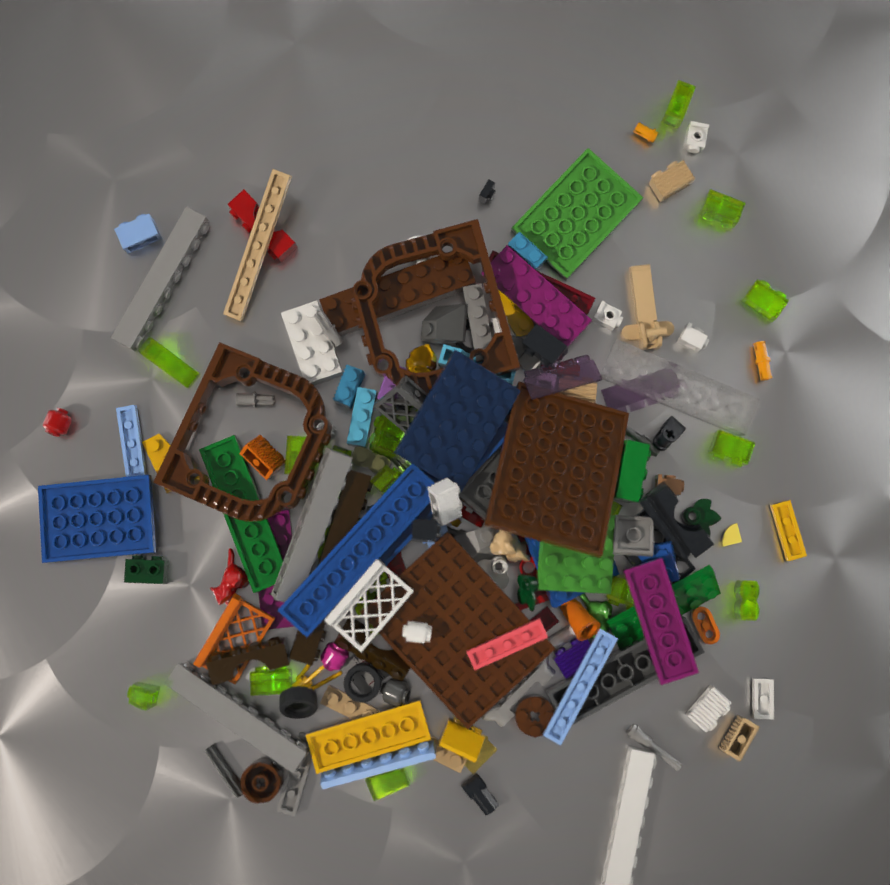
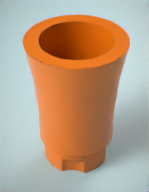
[560,598,600,641]

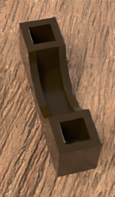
[334,618,410,681]
[206,637,291,685]

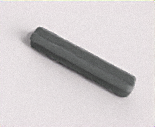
[205,745,243,798]

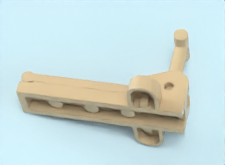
[621,264,674,351]

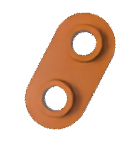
[691,606,720,644]

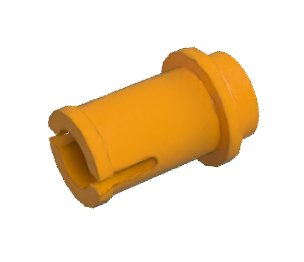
[633,122,659,143]

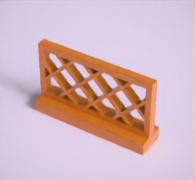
[193,593,275,684]

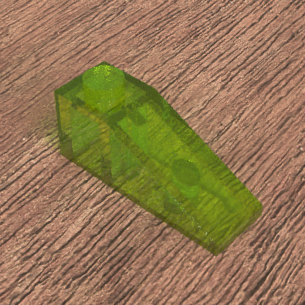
[138,336,199,388]

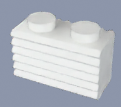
[428,478,463,526]
[685,685,732,732]

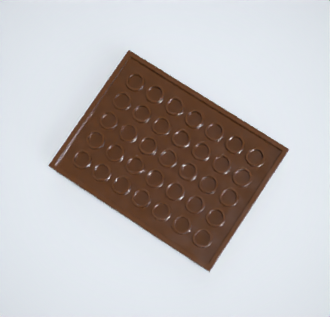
[484,381,629,558]

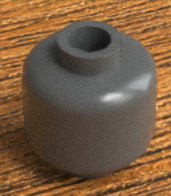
[380,678,411,707]

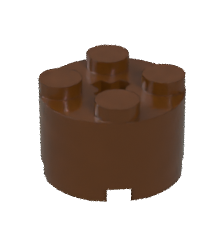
[514,694,554,737]
[240,758,284,803]

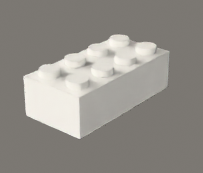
[281,300,343,386]

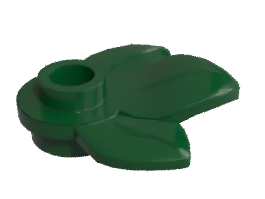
[682,499,721,536]
[517,574,538,612]

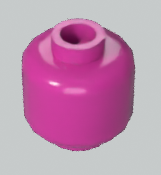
[320,642,349,671]

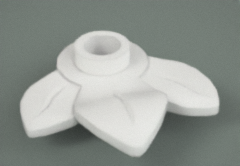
[477,556,509,590]

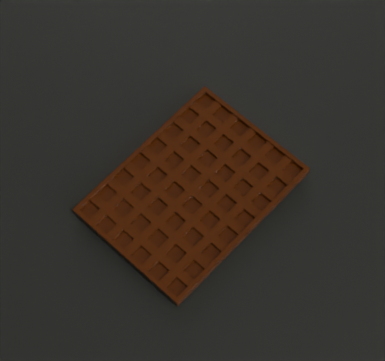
[360,531,555,729]

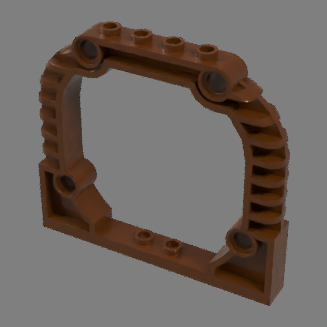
[351,219,520,394]
[153,342,332,522]

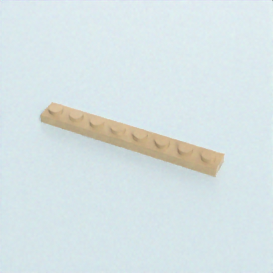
[223,169,292,321]
[320,684,467,773]

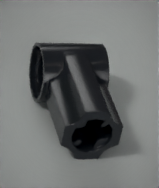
[461,773,499,816]

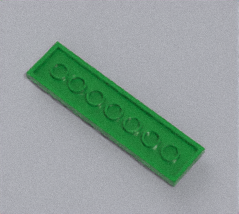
[199,435,284,593]

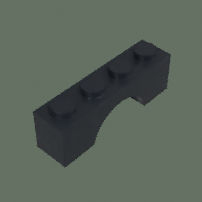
[646,481,714,558]

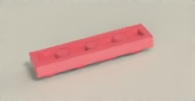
[467,618,548,670]

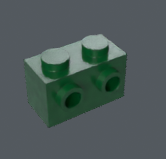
[124,555,169,584]

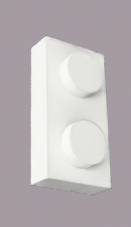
[752,678,774,719]

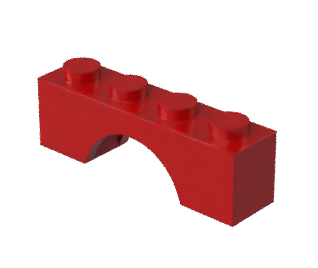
[227,189,298,262]

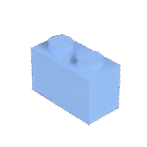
[114,214,162,254]

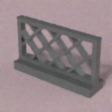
[373,375,428,433]

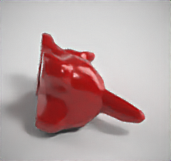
[210,548,249,605]

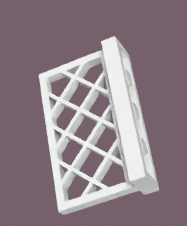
[324,559,414,652]

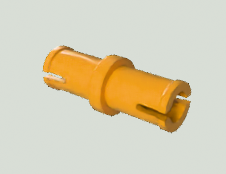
[753,341,773,381]

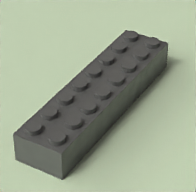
[545,616,705,725]

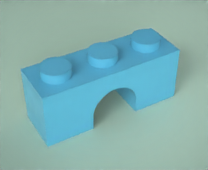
[347,387,378,449]

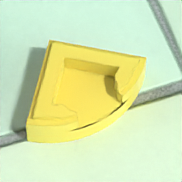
[721,523,742,547]

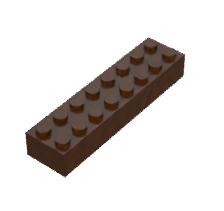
[319,251,476,337]

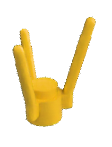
[292,664,342,690]

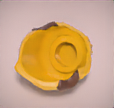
[405,344,437,373]

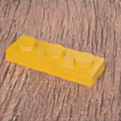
[770,500,807,561]

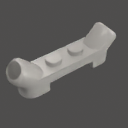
[482,655,556,727]

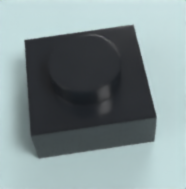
[479,179,496,204]

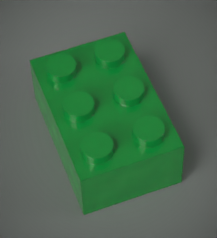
[613,440,651,503]

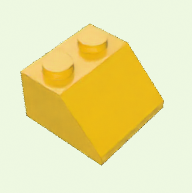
[439,717,485,763]

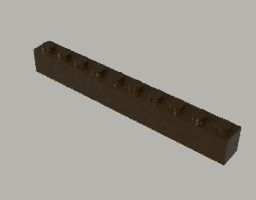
[289,470,373,665]

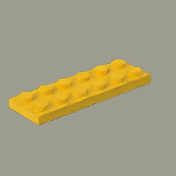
[306,700,431,774]

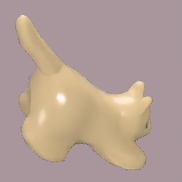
[490,530,530,562]

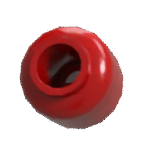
[43,408,72,437]

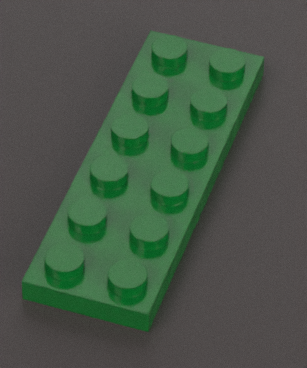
[607,564,721,649]

